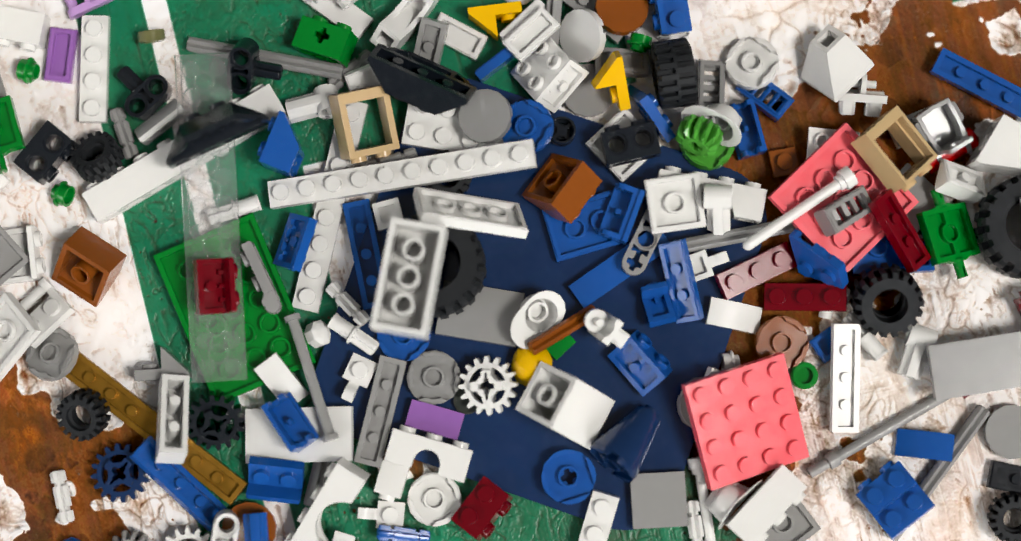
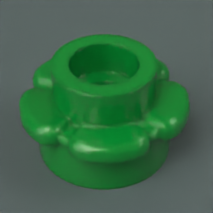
[626,33,652,54]
[16,57,40,84]
[51,181,75,207]

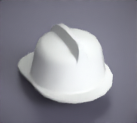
[681,103,742,147]
[510,290,566,349]
[705,480,763,530]

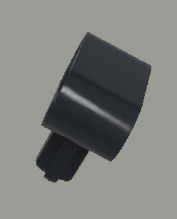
[227,38,283,95]
[117,66,173,122]

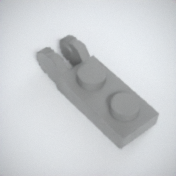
[240,241,282,314]

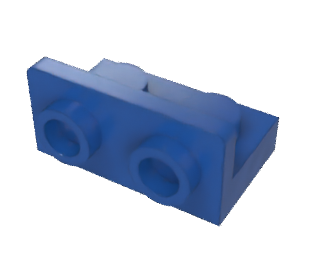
[649,0,692,36]
[273,213,318,272]
[607,330,673,397]
[246,456,305,504]

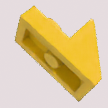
[467,1,522,41]
[591,51,631,111]

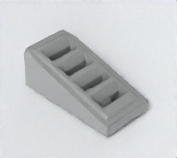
[695,60,725,107]
[814,185,871,237]

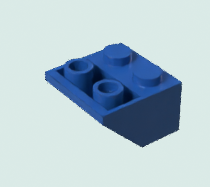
[257,110,305,178]

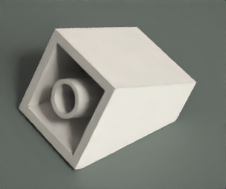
[964,114,1021,176]
[515,361,615,450]

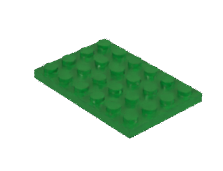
[153,213,317,400]

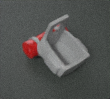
[911,97,979,174]

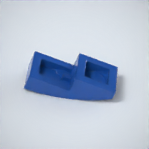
[894,428,955,462]

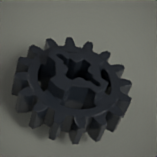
[188,391,245,451]

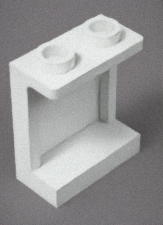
[0,225,46,286]

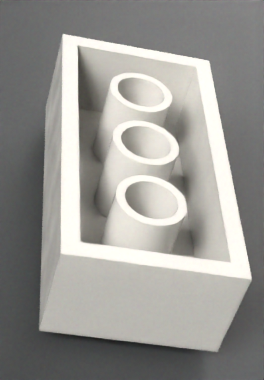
[370,217,449,341]

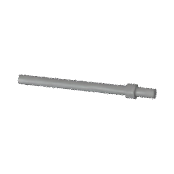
[806,396,950,478]

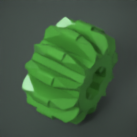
[675,114,724,158]

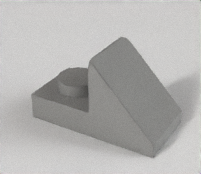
[134,347,193,382]

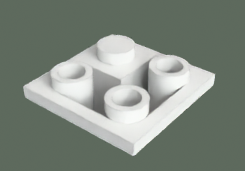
[801,24,874,103]

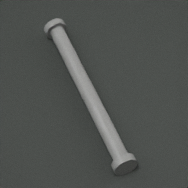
[284,313,339,443]

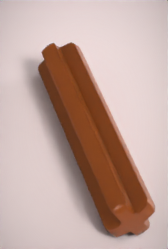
[527,305,595,355]

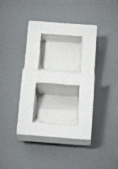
[705,297,763,334]
[254,352,309,402]

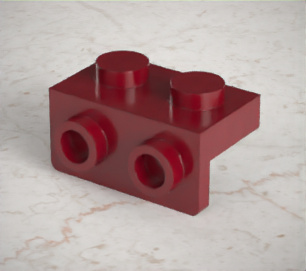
[193,257,240,315]
[451,476,513,541]

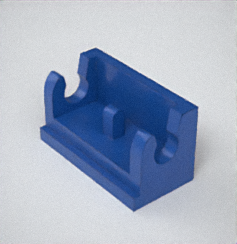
[729,98,767,160]
[597,183,646,245]
[261,392,320,453]

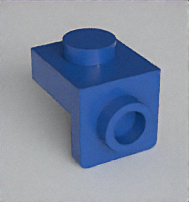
[640,281,676,328]

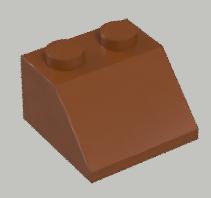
[522,153,602,224]
[51,226,127,307]

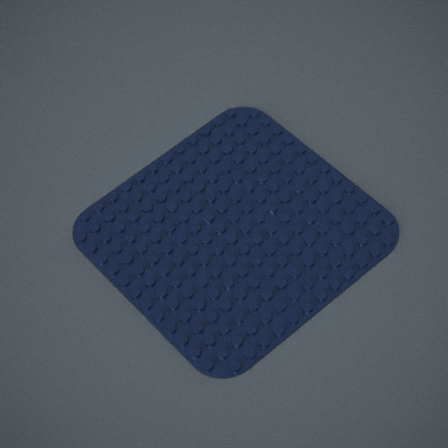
[315,78,767,530]

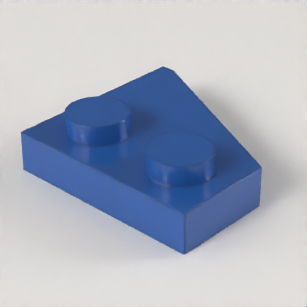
[627,84,676,143]
[789,229,849,289]

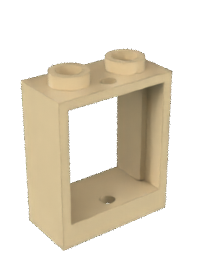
[328,85,400,164]
[850,105,938,193]

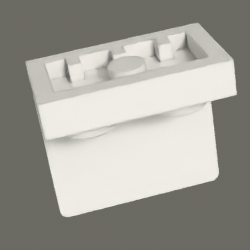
[511,37,589,113]

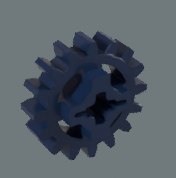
[91,443,151,503]

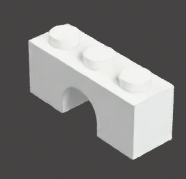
[384,425,473,483]

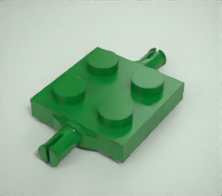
[0,95,26,174]
[916,189,981,279]

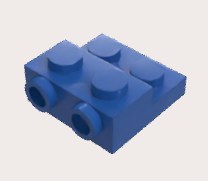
[856,461,936,541]

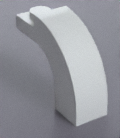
[370,0,439,49]

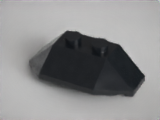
[367,44,477,115]
[166,100,271,169]

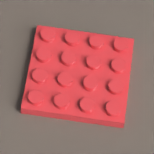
[767,122,919,273]
[681,352,809,491]

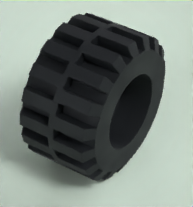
[650,37,698,110]
[850,263,924,338]

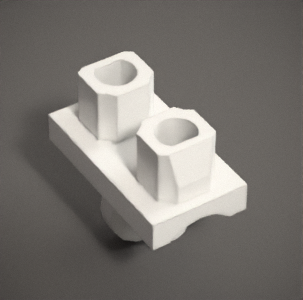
[838,73,888,117]
[584,308,630,348]

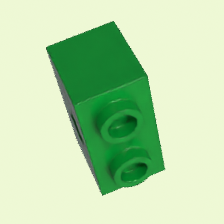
[291,15,358,68]

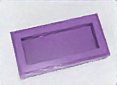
[43,27,79,84]
[405,399,465,440]

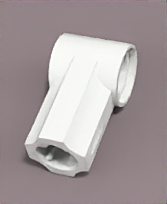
[285,84,338,124]
[703,184,733,235]
[897,324,938,381]

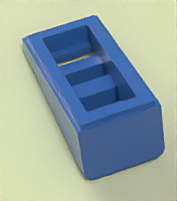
[735,82,795,123]

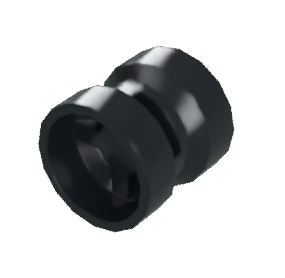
[551,116,576,147]

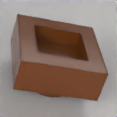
[767,147,799,179]

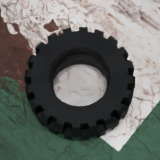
[973,175,1021,279]
[380,214,487,320]

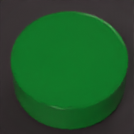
[790,362,818,389]

